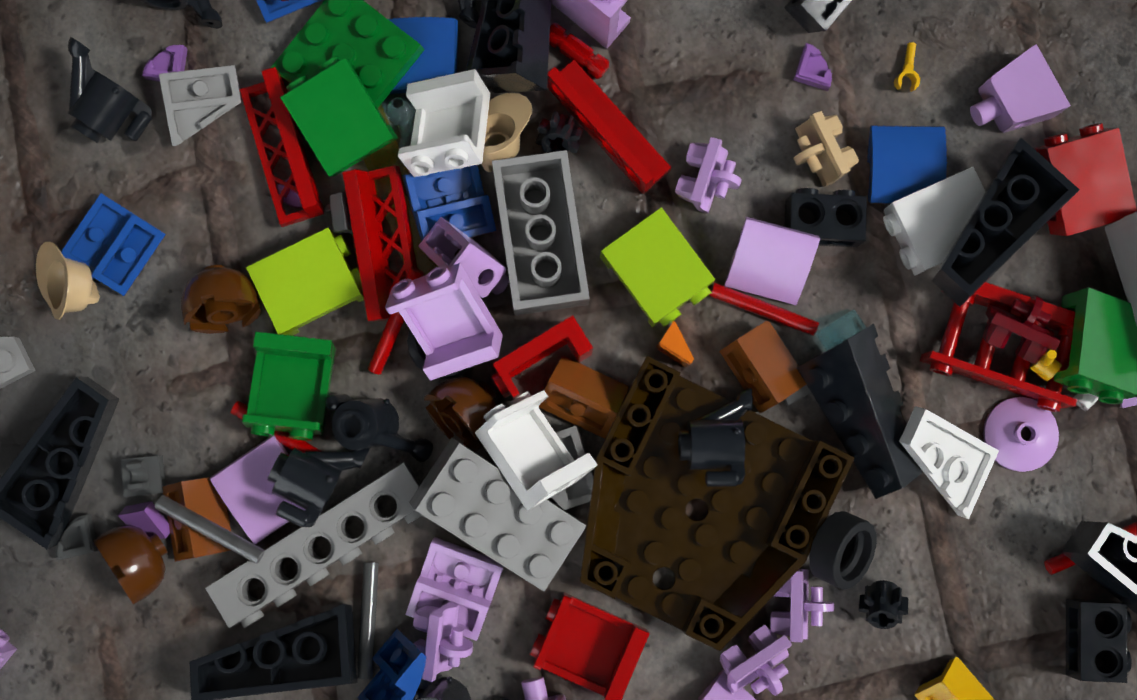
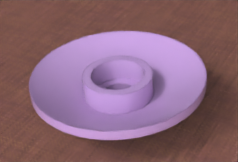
[983,397,1059,472]

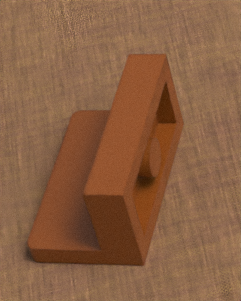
[719,321,807,413]
[539,356,629,439]
[162,477,231,562]

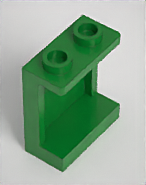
[280,56,398,177]
[1054,287,1137,404]
[242,332,336,441]

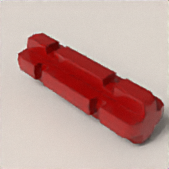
[549,23,610,79]

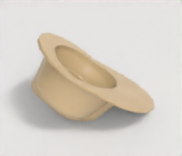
[481,93,532,172]
[36,242,100,320]

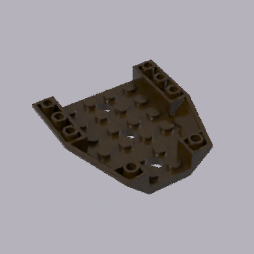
[580,356,854,651]

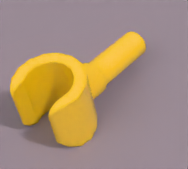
[894,42,920,92]
[1030,350,1062,381]

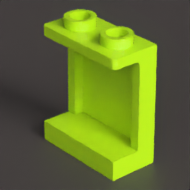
[600,207,716,328]
[246,228,364,336]

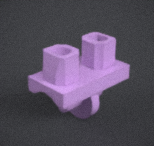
[675,137,742,213]
[770,569,834,643]
[413,602,473,682]
[720,625,792,696]

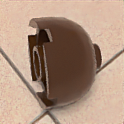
[181,265,261,334]
[424,376,497,452]
[93,525,168,605]

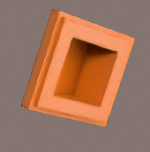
[657,321,694,367]

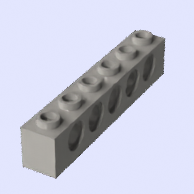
[205,463,423,628]

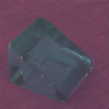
[817,309,867,350]

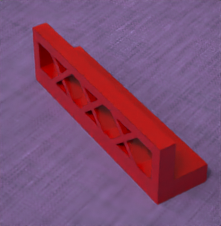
[547,60,671,194]
[239,67,325,227]
[342,165,417,321]

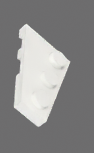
[899,406,999,519]

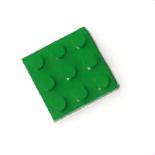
[271,0,425,108]

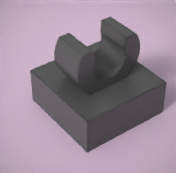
[323,192,353,235]
[121,455,165,497]

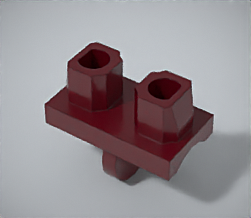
[983,295,1061,364]

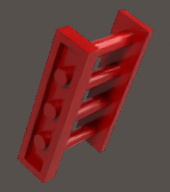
[920,282,1077,412]

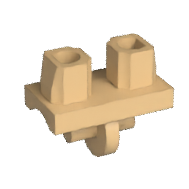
[793,111,859,187]

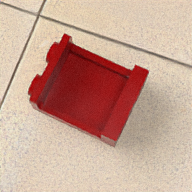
[1034,123,1137,236]
[491,315,593,399]
[529,592,650,700]

